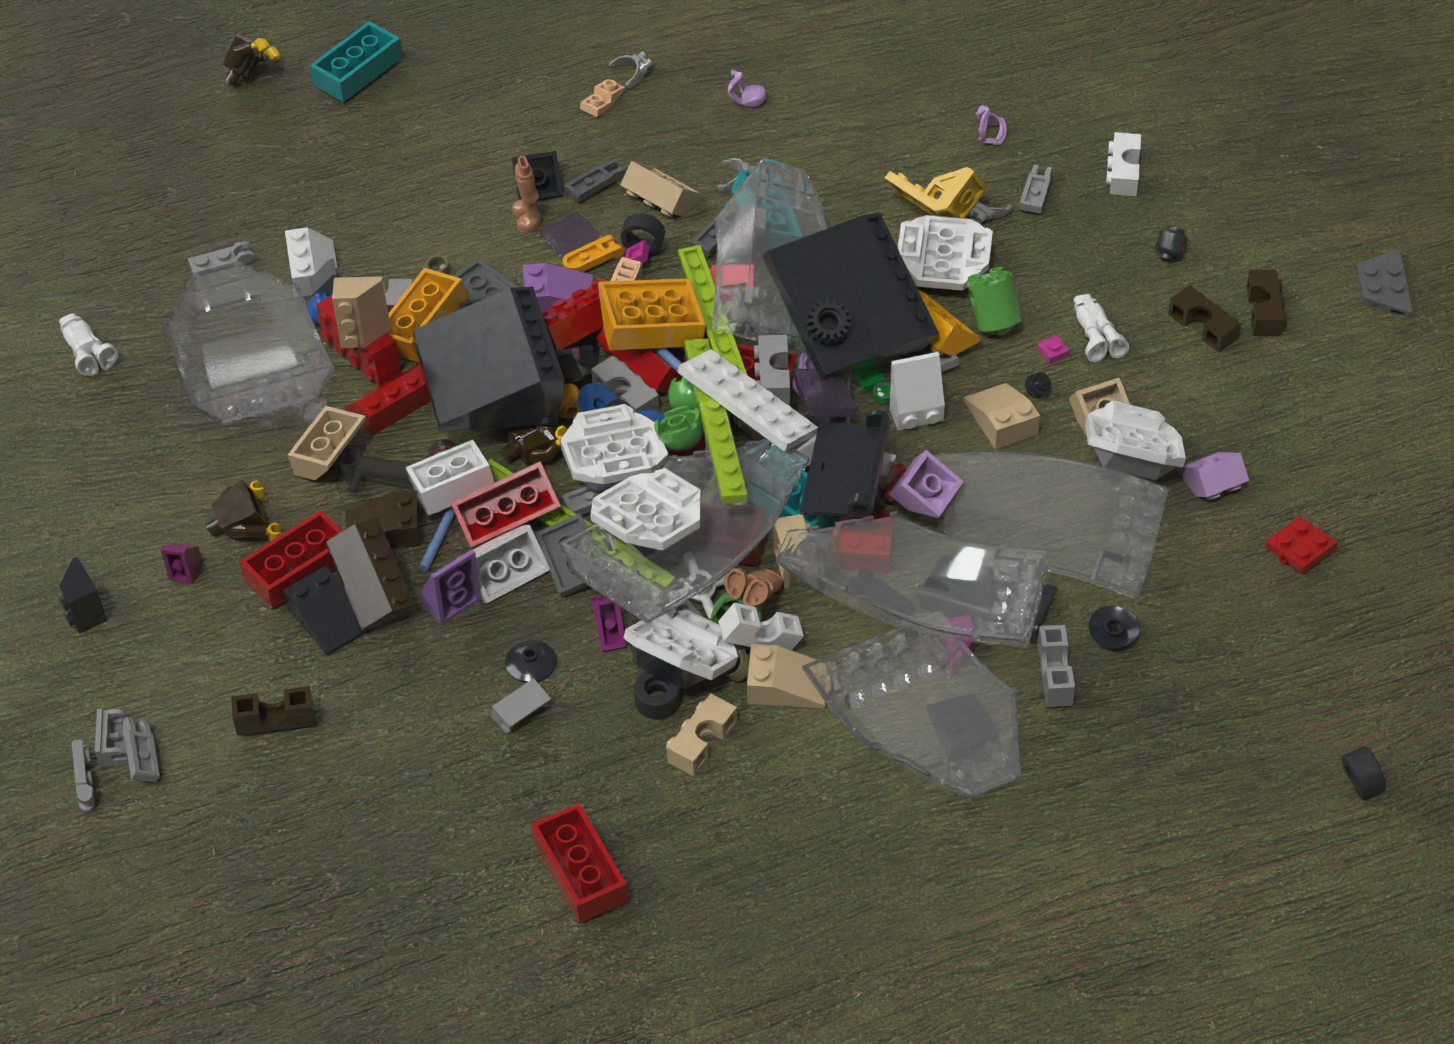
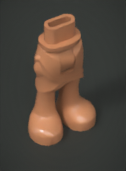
[512,156,542,233]
[724,568,783,606]

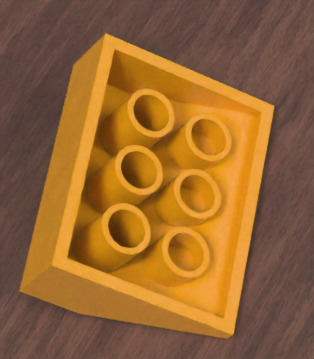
[598,278,706,350]

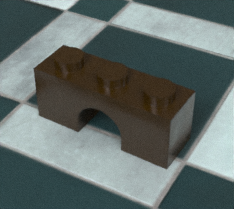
[1246,270,1287,336]
[1168,285,1241,353]
[231,686,315,736]

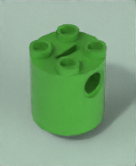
[967,267,1023,335]

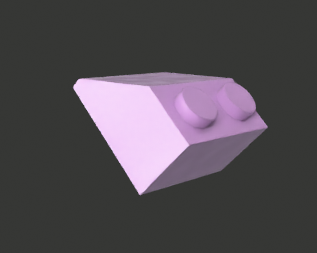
[889,450,964,518]
[1177,452,1249,500]

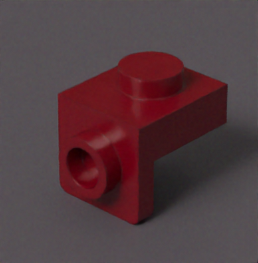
[882,460,907,502]

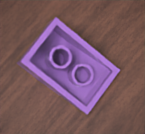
[522,263,593,310]
[421,549,482,625]

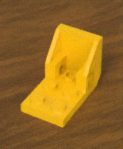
[885,167,987,219]

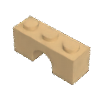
[666,694,737,777]

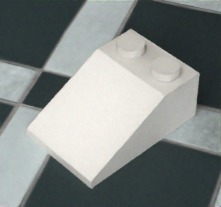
[890,352,945,430]

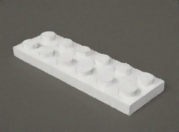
[678,349,818,452]

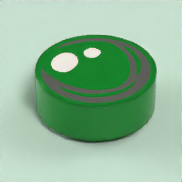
[873,381,891,405]

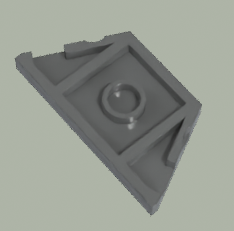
[1355,249,1413,319]

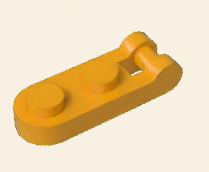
[563,235,625,272]

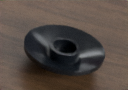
[1088,606,1140,648]
[505,640,556,683]

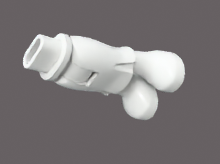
[1073,294,1129,362]
[59,313,118,376]

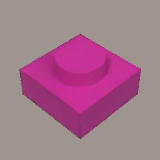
[625,240,650,265]
[1037,335,1070,364]

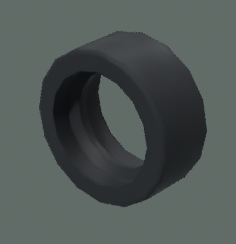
[620,213,666,255]

